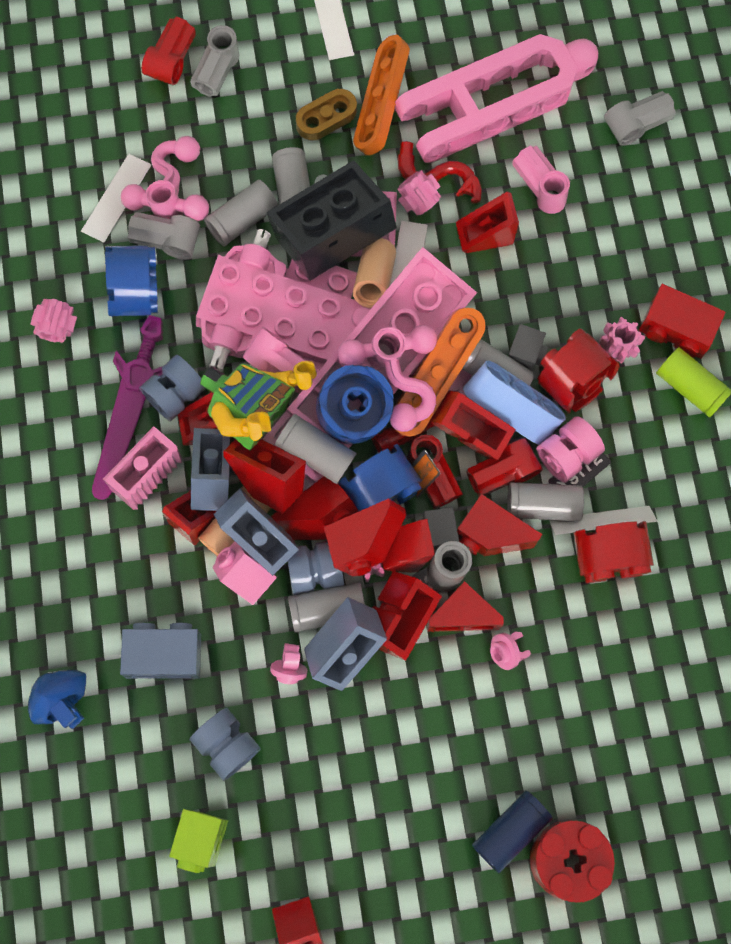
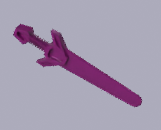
[92,315,163,500]

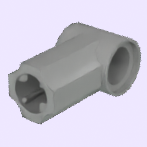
[190,25,240,97]
[604,91,676,146]
[128,212,200,260]

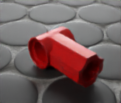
[141,16,196,85]
[407,434,463,509]
[466,438,543,497]

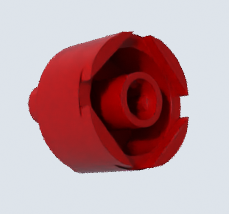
[537,329,620,413]
[573,521,654,583]
[530,821,615,902]

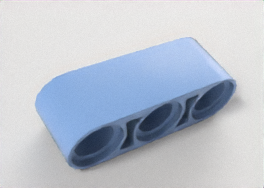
[463,360,566,445]

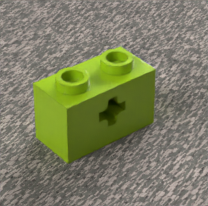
[169,809,228,873]

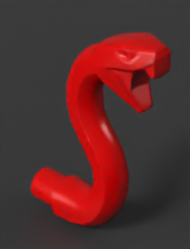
[397,141,482,203]

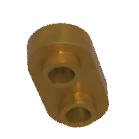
[296,89,357,140]

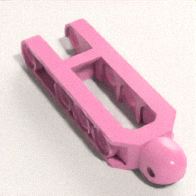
[395,34,599,163]

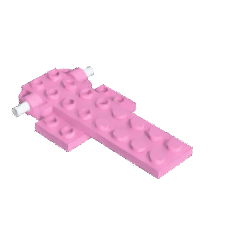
[196,229,472,396]

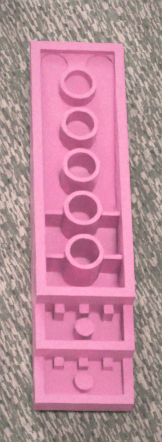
[263,247,477,492]

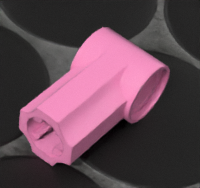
[513,145,570,214]
[242,327,318,394]

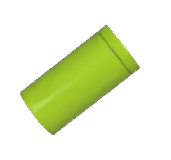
[656,347,731,418]

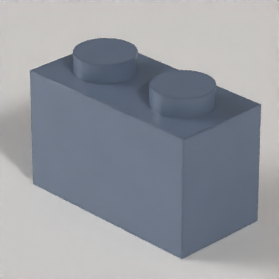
[191,428,230,511]
[214,489,299,576]
[304,597,387,691]
[120,623,201,679]

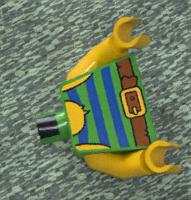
[200,361,317,451]

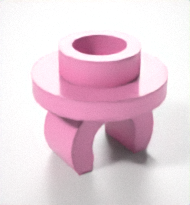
[490,632,531,670]
[270,643,308,684]

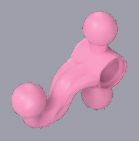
[121,136,209,221]
[338,325,437,432]

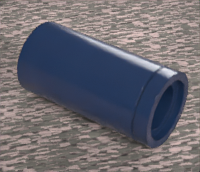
[472,790,553,874]

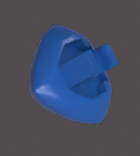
[28,670,87,729]

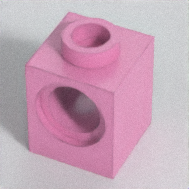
[212,541,277,605]

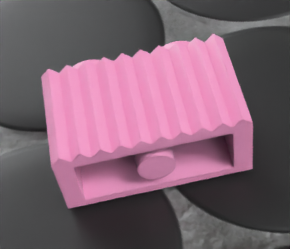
[103,426,182,510]

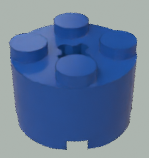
[105,245,158,316]
[315,365,394,444]
[338,444,422,511]

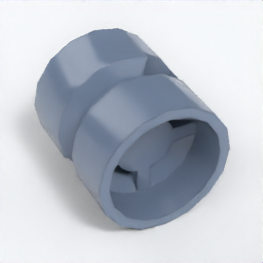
[139,355,206,421]
[288,541,344,595]
[189,708,261,781]

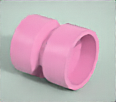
[536,417,605,483]

